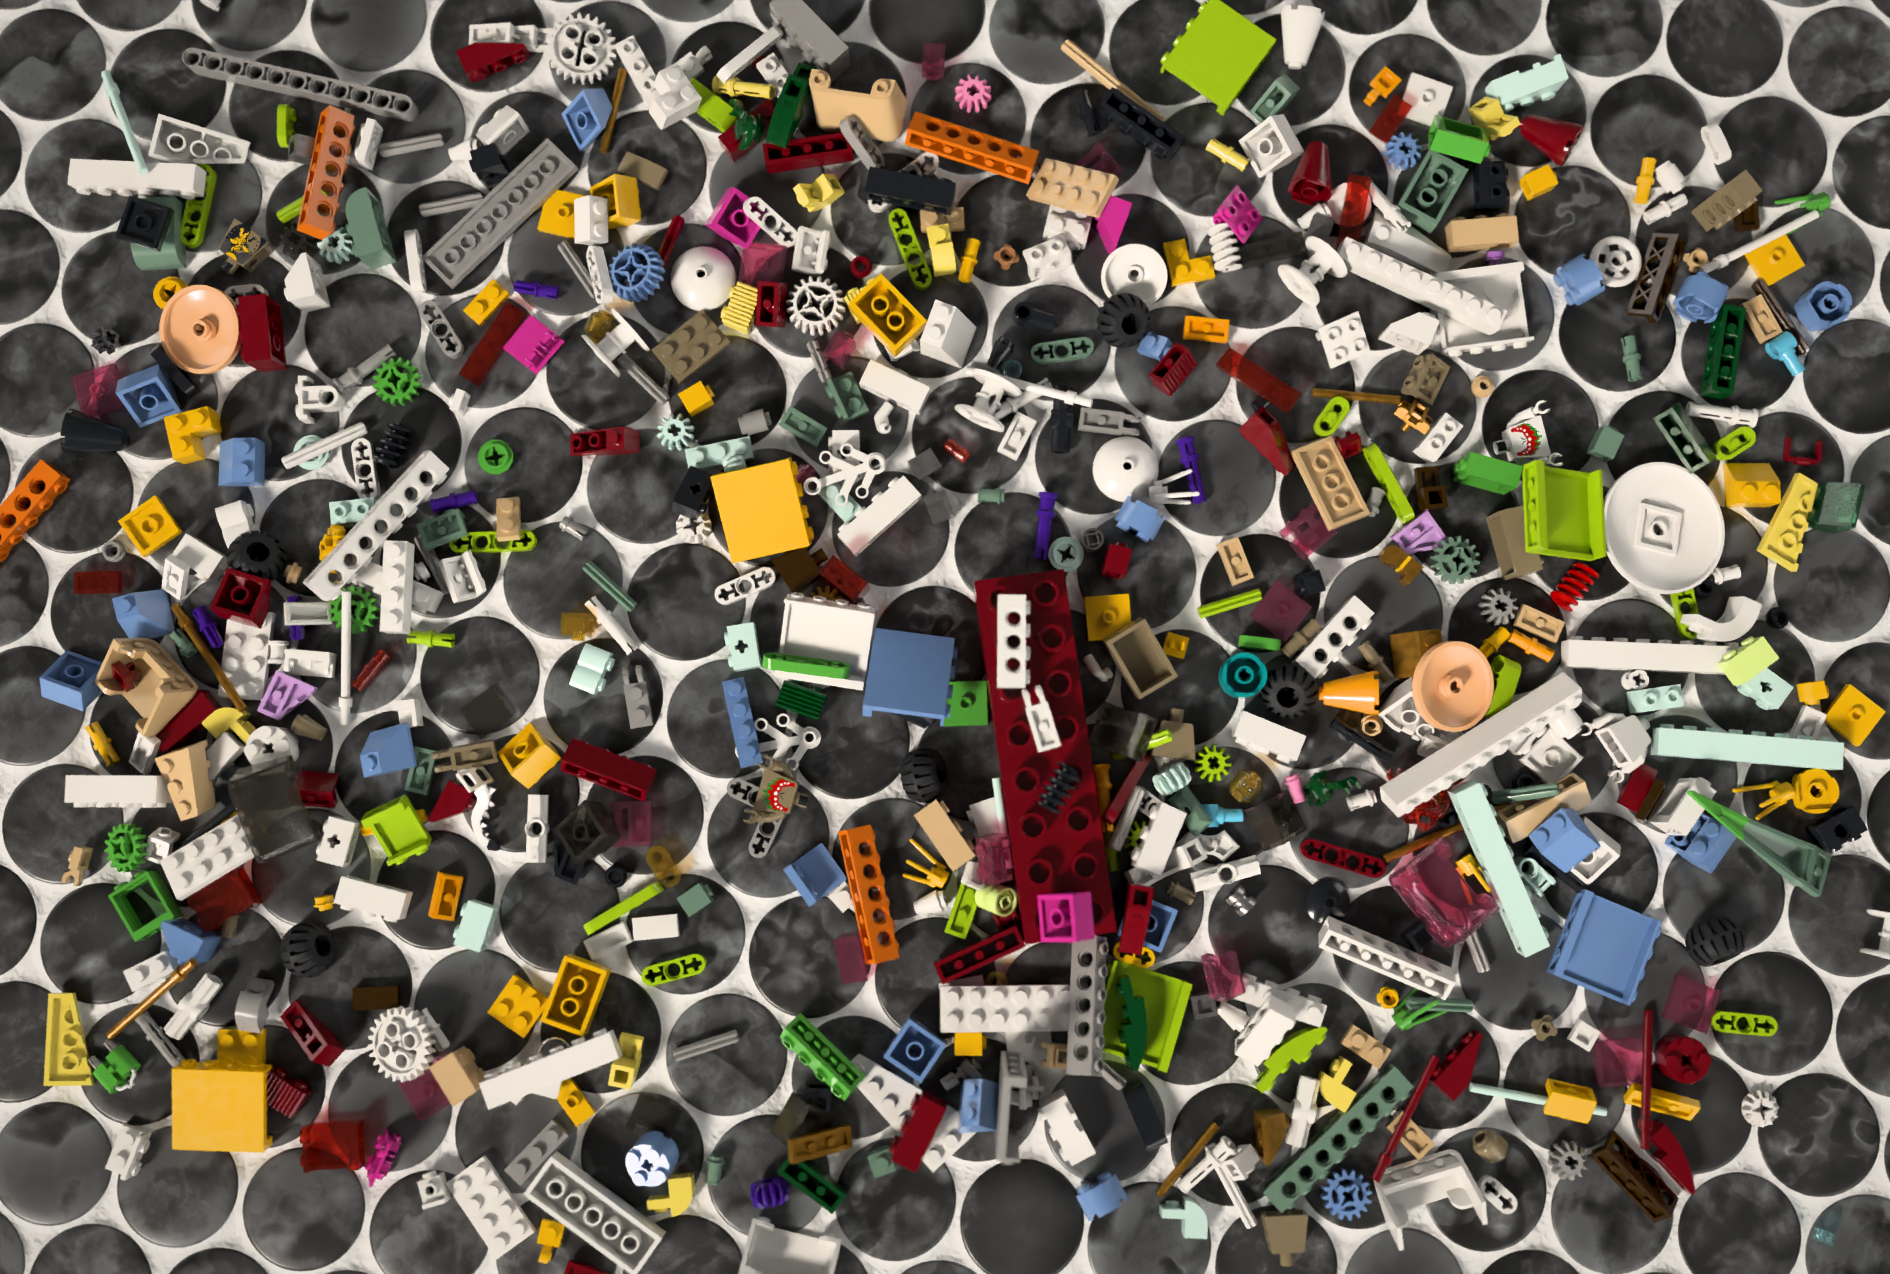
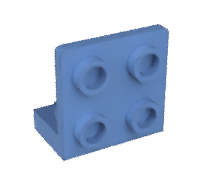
[783,843,847,907]

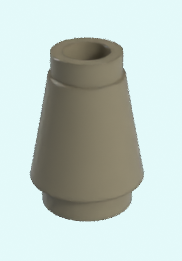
[290,714,327,741]

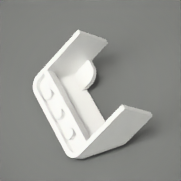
[1374,1149,1487,1251]

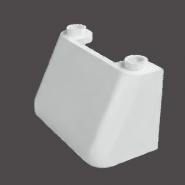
[738,1217,842,1274]

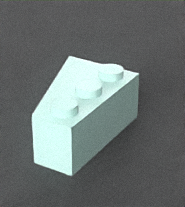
[1485,54,1569,113]

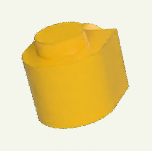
[1796,680,1829,705]

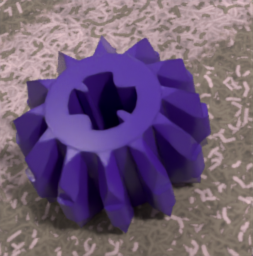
[750,1176,789,1209]

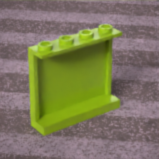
[1160,0,1276,116]
[1522,460,1606,561]
[1086,958,1193,1073]

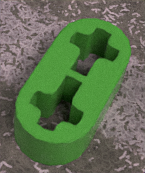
[1238,635,1281,652]

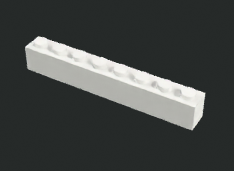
[1336,237,1507,336]
[1561,636,1740,675]

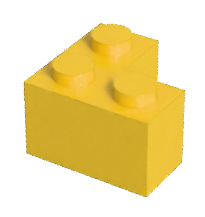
[164,406,222,464]

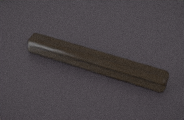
[1751,279,1810,356]

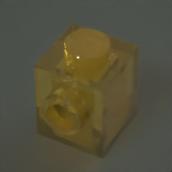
[560,612,596,641]

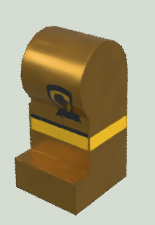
[1379,545,1423,586]

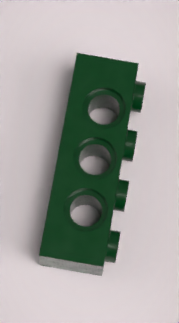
[1700,304,1746,399]

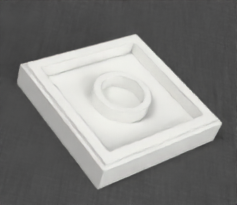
[1518,727,1583,784]

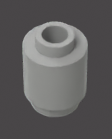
[738,409,772,435]

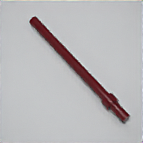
[1638,1010,1653,1149]
[1371,1055,1440,1182]

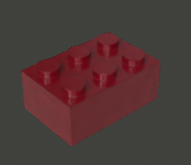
[236,294,287,372]
[889,1089,947,1173]

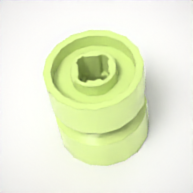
[975,880,1017,917]

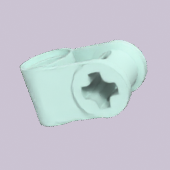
[1513,856,1556,898]

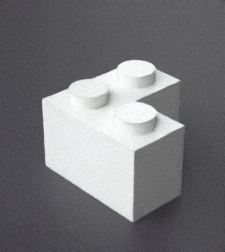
[649,63,702,130]

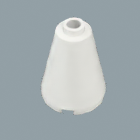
[1281,5,1325,70]

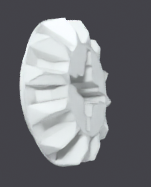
[676,513,712,544]
[1741,1090,1780,1128]

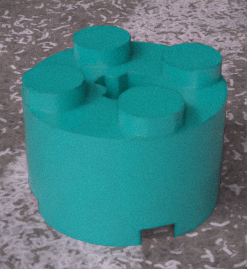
[1218,652,1267,699]

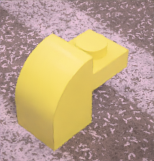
[1468,97,1520,141]
[793,174,845,212]
[926,223,956,277]
[202,707,256,743]
[608,1032,644,1090]
[1318,1056,1357,1113]
[647,1172,695,1217]

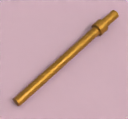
[171,603,247,712]
[1382,803,1508,863]
[106,958,198,1039]

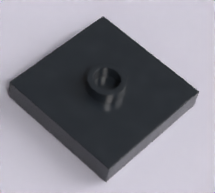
[115,195,174,252]

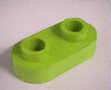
[277,104,296,148]
[1313,396,1350,437]
[1712,426,1756,461]

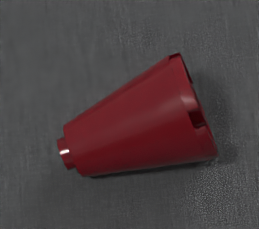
[1518,114,1584,167]
[1288,141,1332,205]

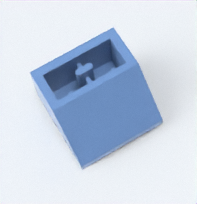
[1665,813,1737,874]

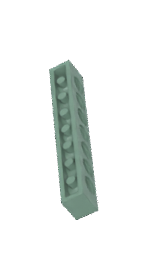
[1259,1063,1414,1213]

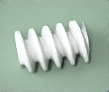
[1208,223,1243,272]

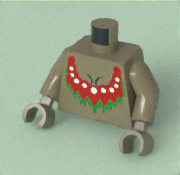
[743,754,810,824]

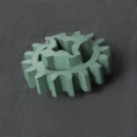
[1430,536,1480,584]

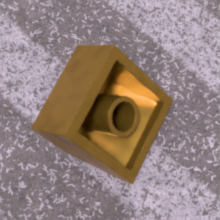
[1389,629,1442,679]

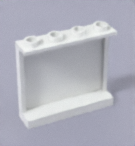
[1433,261,1534,357]
[774,592,876,691]

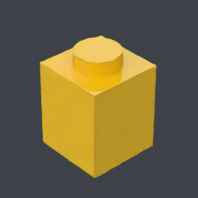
[1518,164,1558,201]
[678,381,715,417]
[955,1032,987,1056]

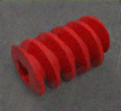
[1550,563,1600,612]

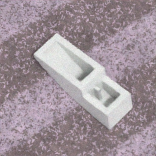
[206,732,245,786]

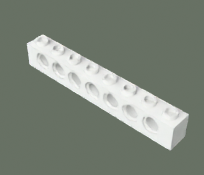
[302,450,449,602]

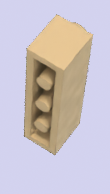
[1496,773,1592,843]

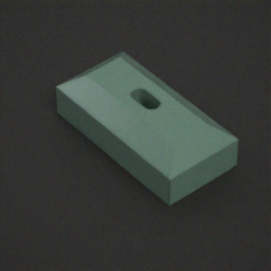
[1168,786,1214,836]

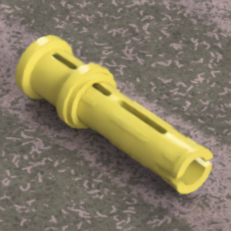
[712,76,776,99]

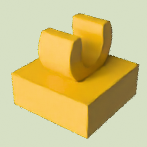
[1163,632,1189,660]

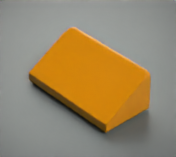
[428,872,464,921]

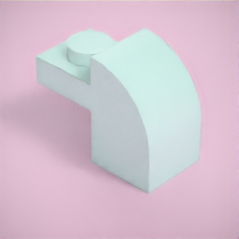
[1159,1195,1208,1239]

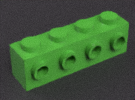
[780,1013,866,1101]

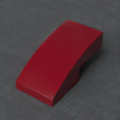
[1617,763,1658,813]

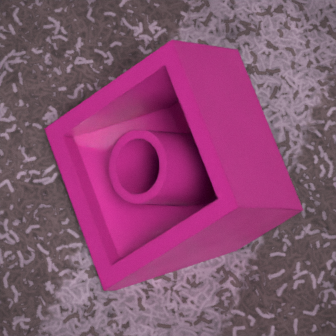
[705,187,767,249]
[1095,195,1132,255]
[1037,892,1095,942]

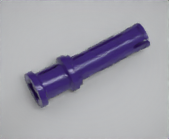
[1175,436,1207,504]
[1033,492,1058,560]

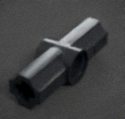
[1050,385,1074,454]

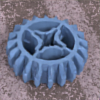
[608,243,665,303]

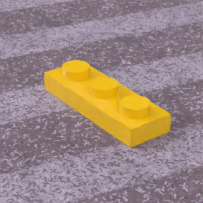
[1624,1083,1701,1121]

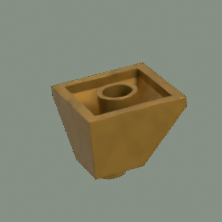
[1253,1108,1289,1166]

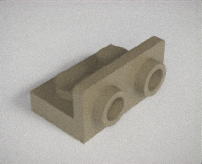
[1401,354,1450,406]

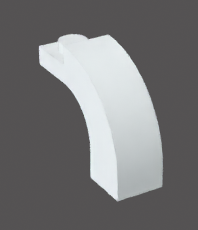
[1680,596,1762,642]
[1124,838,1207,886]

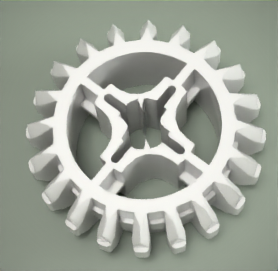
[786,276,846,336]

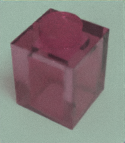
[922,43,945,80]
[823,330,856,368]

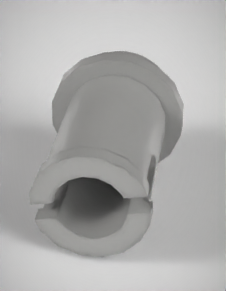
[1366,487,1386,517]
[559,516,589,541]

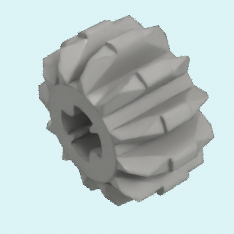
[1478,588,1519,626]
[1547,1140,1589,1181]

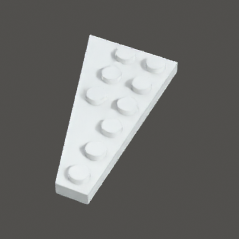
[850,1053,976,1172]

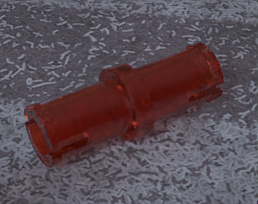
[350,648,390,692]

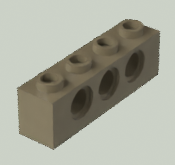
[1691,170,1763,232]

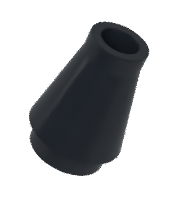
[986,336,1015,370]

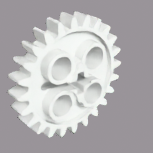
[545,13,617,85]
[368,1006,437,1082]

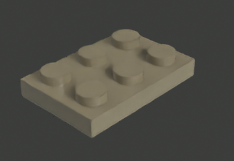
[652,309,731,385]

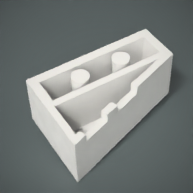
[1037,1088,1096,1166]

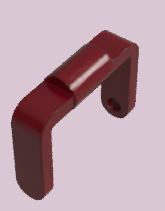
[1783,436,1823,466]

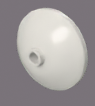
[1101,243,1167,307]
[670,246,736,311]
[1093,436,1159,502]

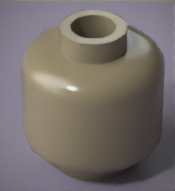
[1473,1128,1508,1164]

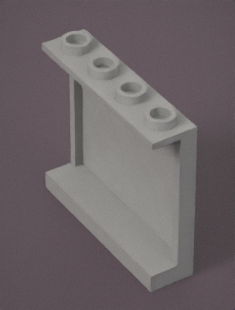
[994,1051,1027,1165]

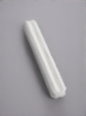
[281,422,367,469]
[1205,1143,1257,1229]

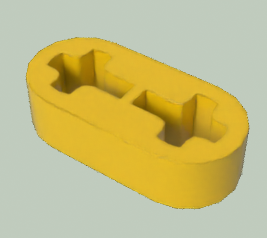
[1112,941,1155,968]

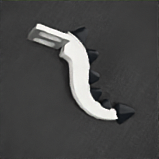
[456,765,501,851]

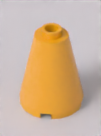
[1319,670,1379,715]

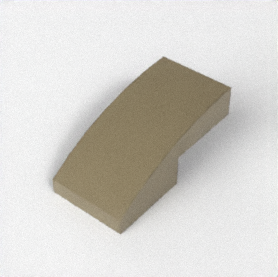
[617,152,668,190]

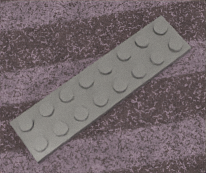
[421,138,579,289]

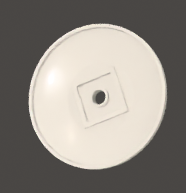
[1604,462,1725,594]

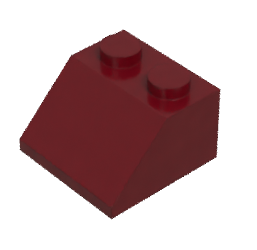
[209,568,271,629]

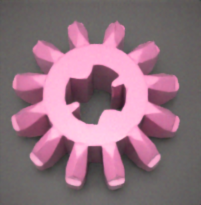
[955,74,991,113]

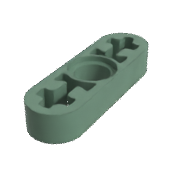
[1030,337,1094,365]

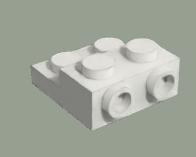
[1042,205,1092,250]

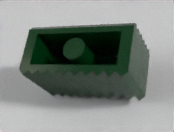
[776,679,828,721]

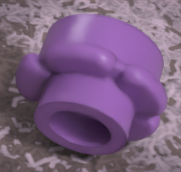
[1484,251,1507,265]

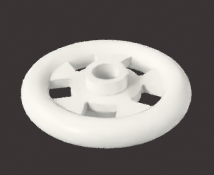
[1589,236,1642,287]

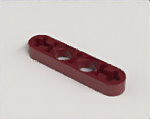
[1101,751,1152,825]
[1299,838,1386,878]

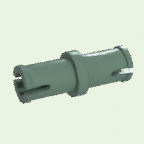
[1621,335,1643,382]

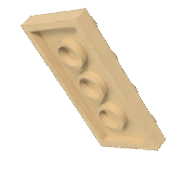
[1026,158,1119,218]
[1290,436,1370,531]

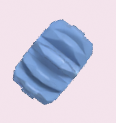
[1384,132,1422,171]

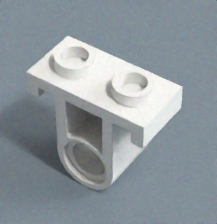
[295,375,345,424]

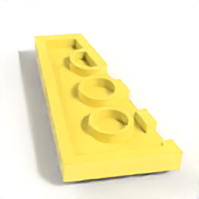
[1756,473,1818,572]
[44,993,95,1086]

